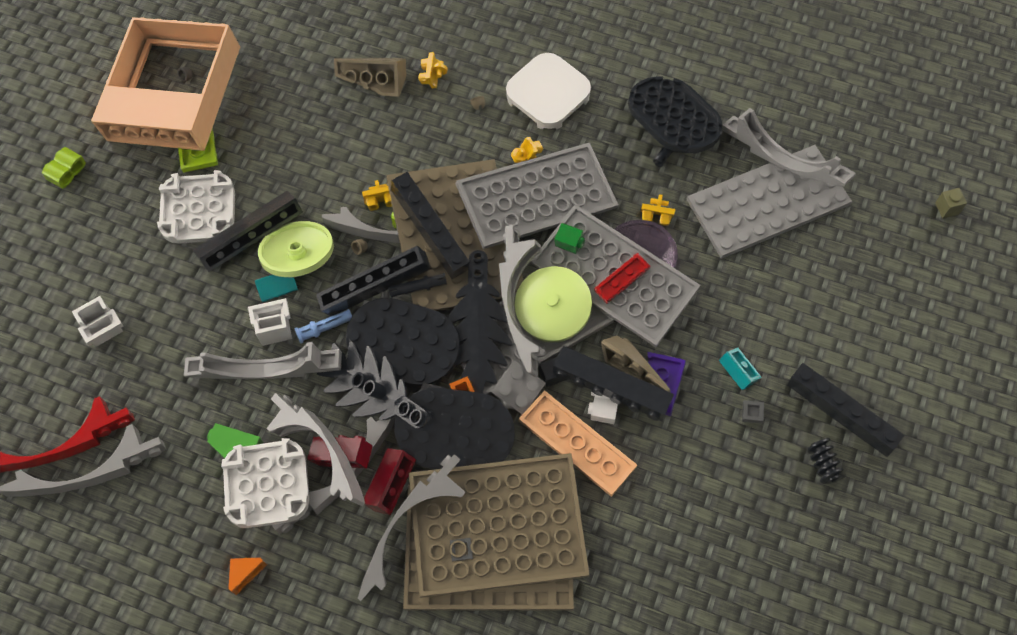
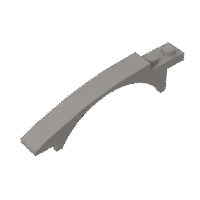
[722,108,856,186]
[322,207,400,243]
[499,225,545,377]
[184,342,342,379]
[267,393,365,506]
[272,416,396,535]
[0,424,167,497]
[358,454,465,601]

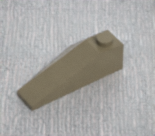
[334,58,406,97]
[601,336,670,392]

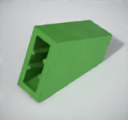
[207,423,264,459]

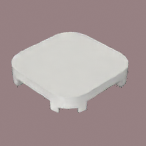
[506,53,591,130]
[157,170,235,244]
[221,438,310,528]

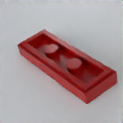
[594,253,650,304]

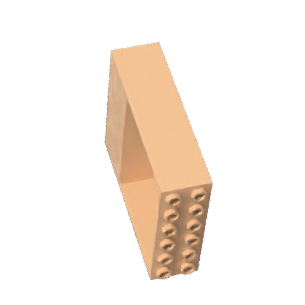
[91,17,240,151]

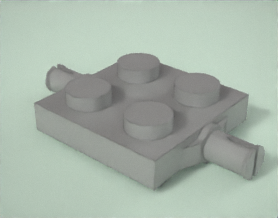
[491,360,546,415]

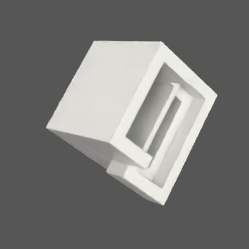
[72,296,123,347]
[248,298,292,346]

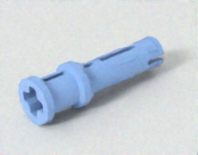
[294,309,352,344]

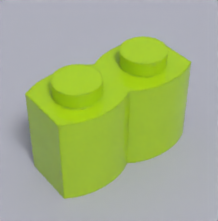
[42,147,86,189]

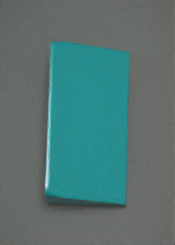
[255,274,298,302]
[719,348,762,390]

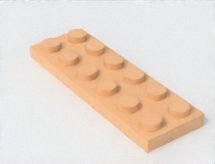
[519,390,637,497]

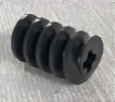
[807,438,846,484]

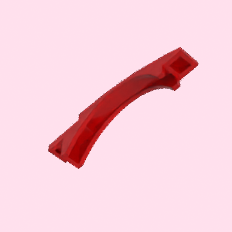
[0,396,135,472]

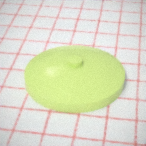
[258,221,334,277]
[515,266,592,342]

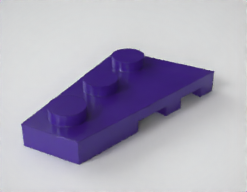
[648,352,686,416]

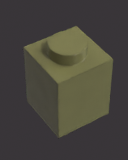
[935,188,967,219]

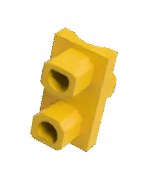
[418,52,448,89]
[511,137,543,163]
[362,180,392,211]
[641,194,675,226]

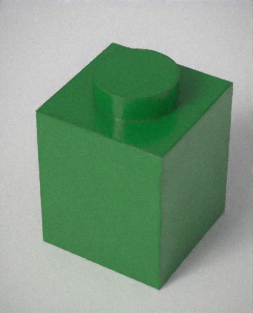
[554,223,585,254]

